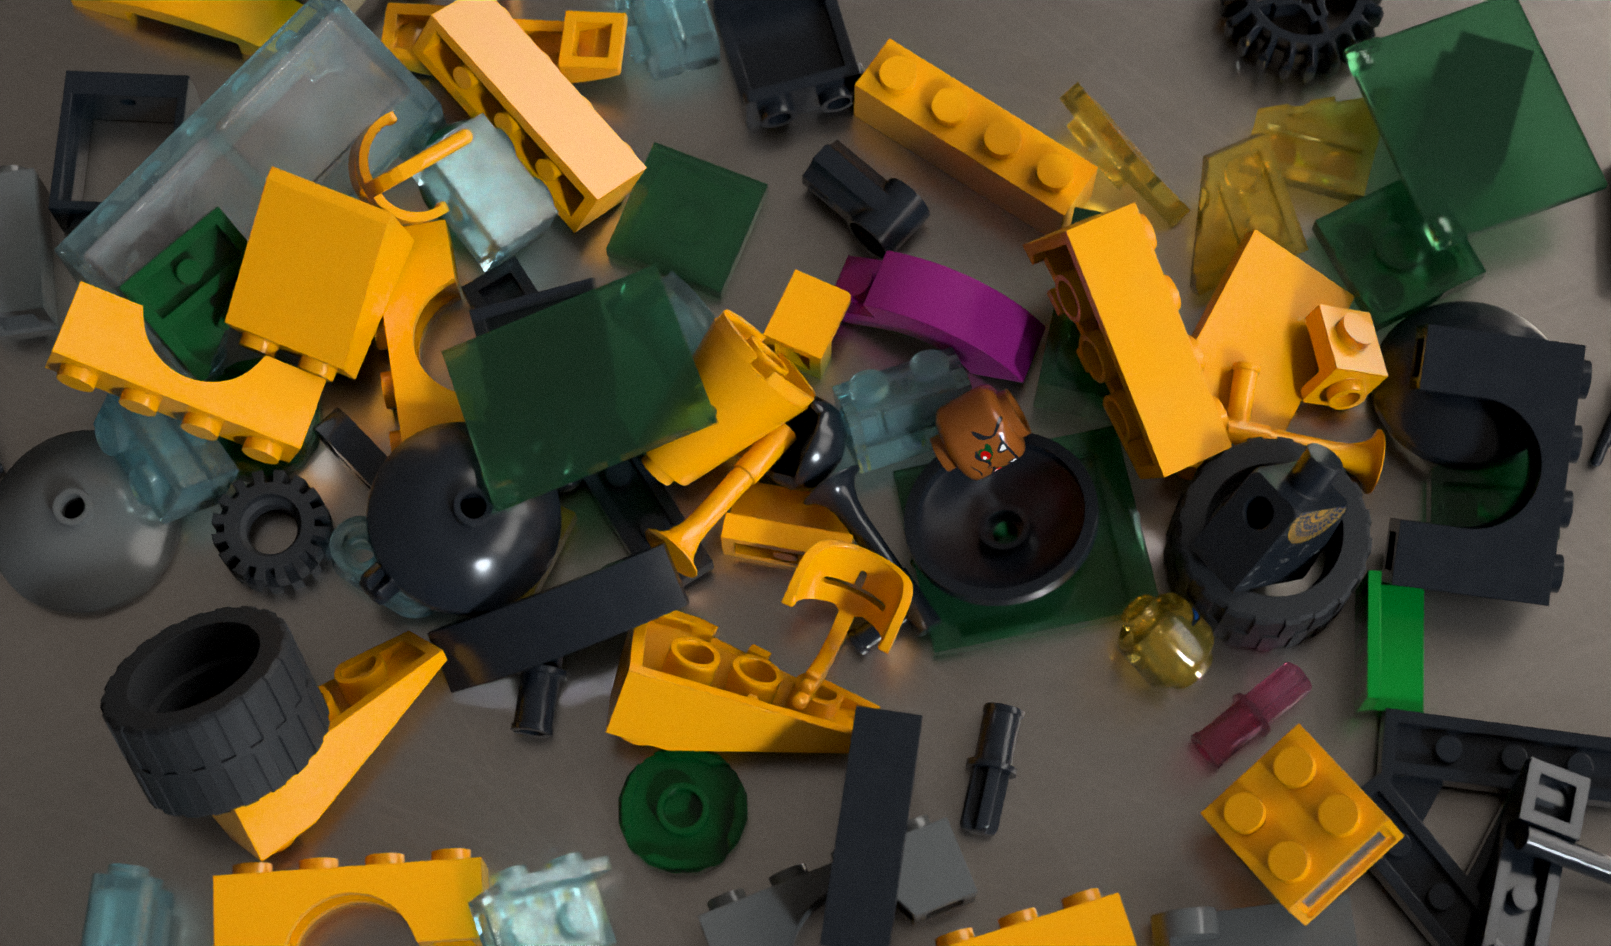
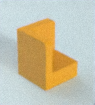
[763,269,851,380]

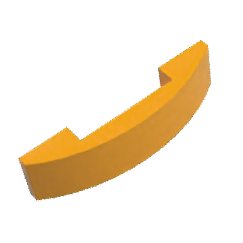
[70,0,319,70]
[378,3,628,83]

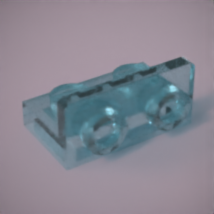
[468,852,617,946]

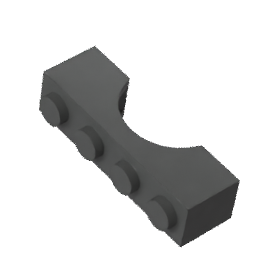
[698,815,977,946]

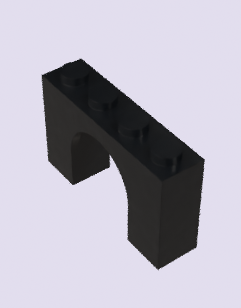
[1381,324,1592,606]

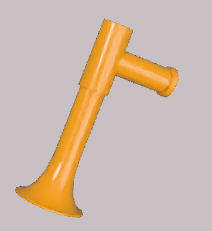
[1226,361,1386,494]
[645,423,796,578]

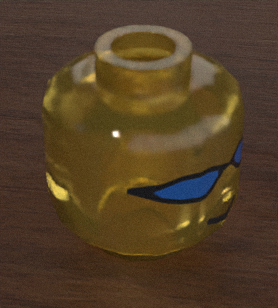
[1117,592,1215,689]

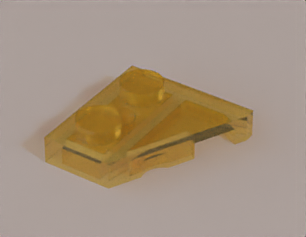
[1059,82,1191,227]
[1240,88,1392,206]

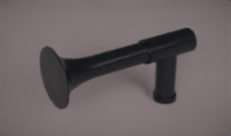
[803,465,942,655]

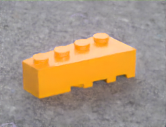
[1022,202,1232,479]

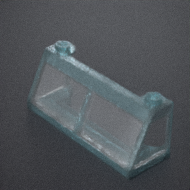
[54,0,448,379]

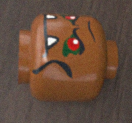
[930,384,1031,480]

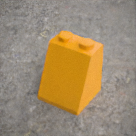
[225,166,415,382]

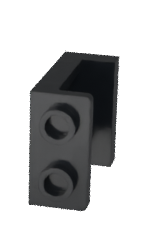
[709,0,864,128]

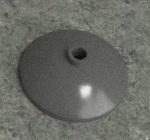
[0,430,182,616]

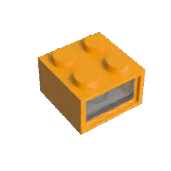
[1200,723,1404,926]

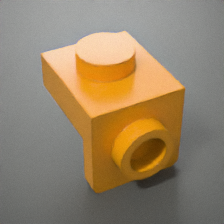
[1300,304,1388,410]

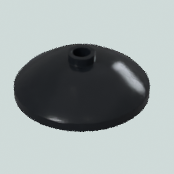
[1371,301,1548,470]
[366,422,562,615]
[904,433,1100,606]

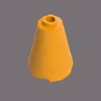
[640,309,816,486]

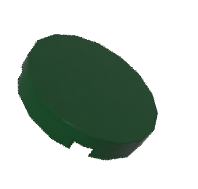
[618,749,748,877]

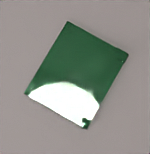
[1343,0,1608,251]
[441,264,719,512]

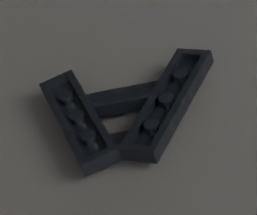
[1356,708,1611,946]

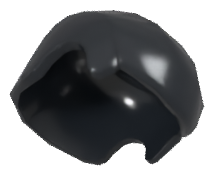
[765,396,847,492]

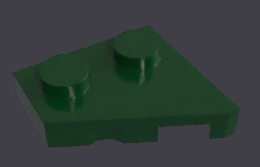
[115,206,248,381]

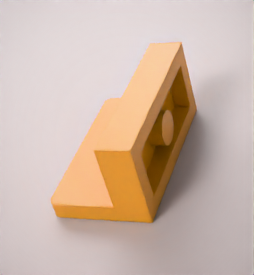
[721,482,855,567]

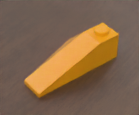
[605,610,881,753]
[212,630,447,862]

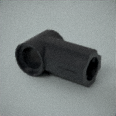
[802,139,930,260]

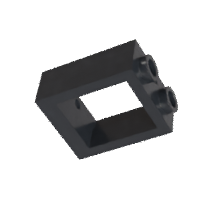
[48,70,201,243]

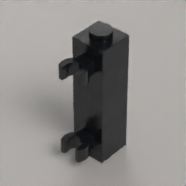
[820,706,923,946]

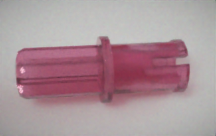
[1191,662,1312,769]

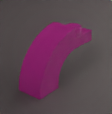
[835,251,1046,383]

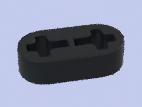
[313,407,387,492]

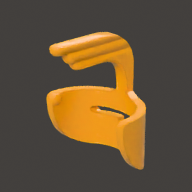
[348,111,473,226]
[781,539,913,709]

